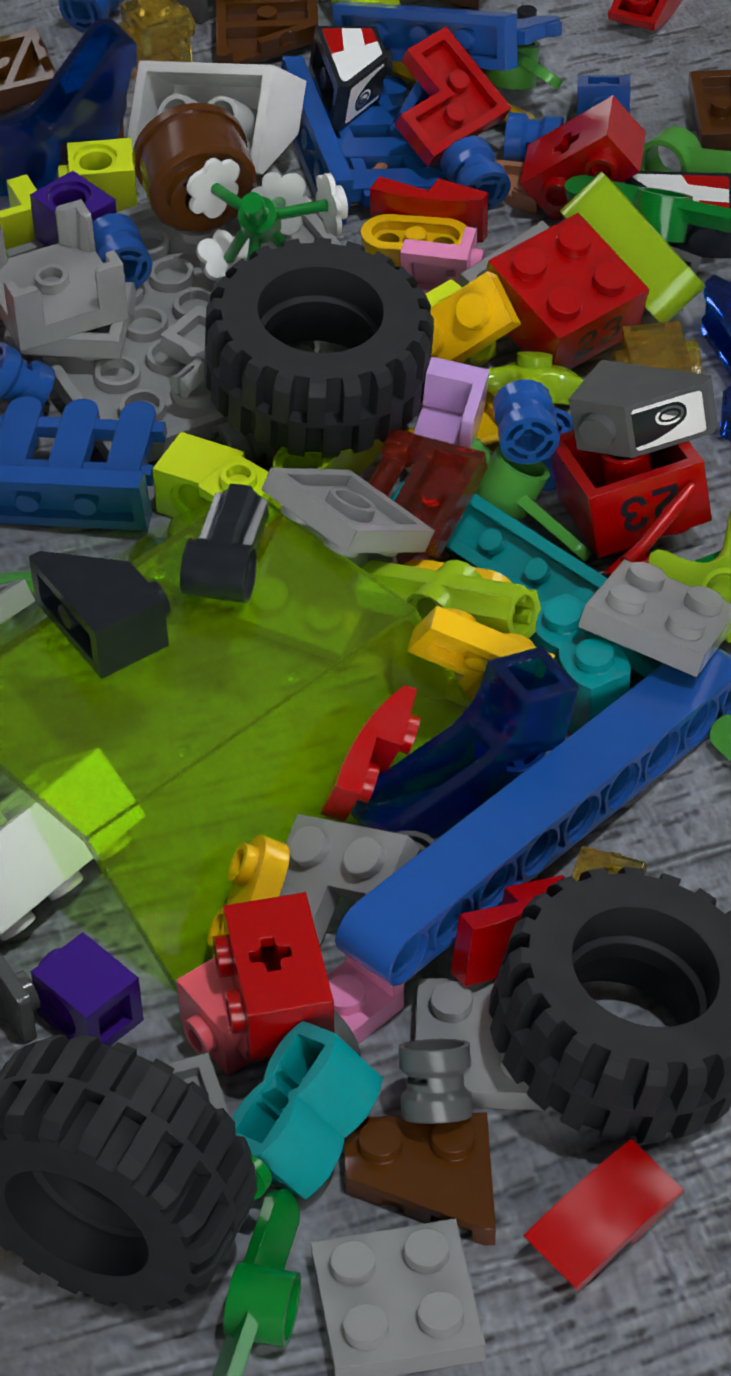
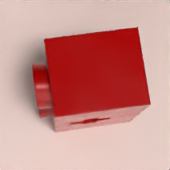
[520,95,646,221]
[212,892,335,1060]

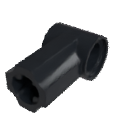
[180,484,269,603]

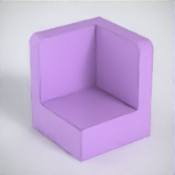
[411,357,490,461]

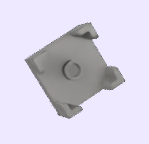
[0,199,129,352]

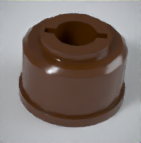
[132,103,257,232]

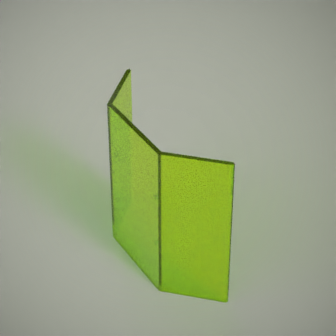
[0,491,488,992]

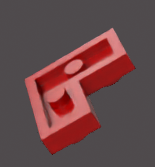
[395,27,512,167]

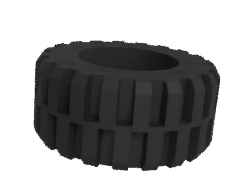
[204,238,434,458]
[488,867,731,1144]
[0,1035,257,1312]

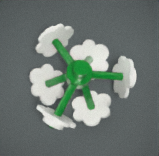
[187,158,348,285]

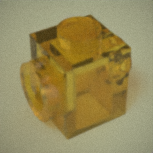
[113,0,195,70]
[612,321,702,374]

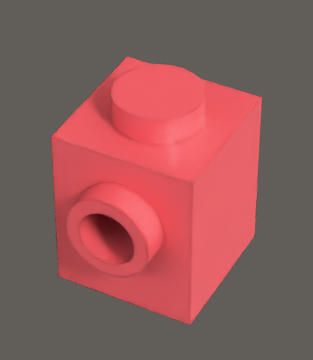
[176,957,264,1076]

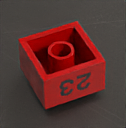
[486,213,650,369]
[551,430,712,558]

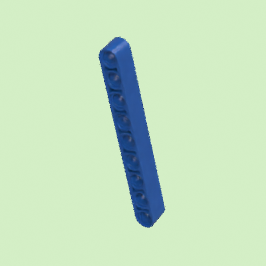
[335,648,731,986]

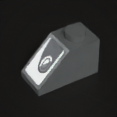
[569,360,718,458]

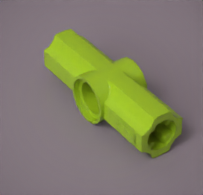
[354,559,541,639]

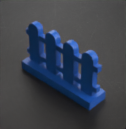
[332,1,562,71]
[281,56,448,224]
[0,396,167,531]

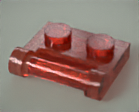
[368,430,488,558]

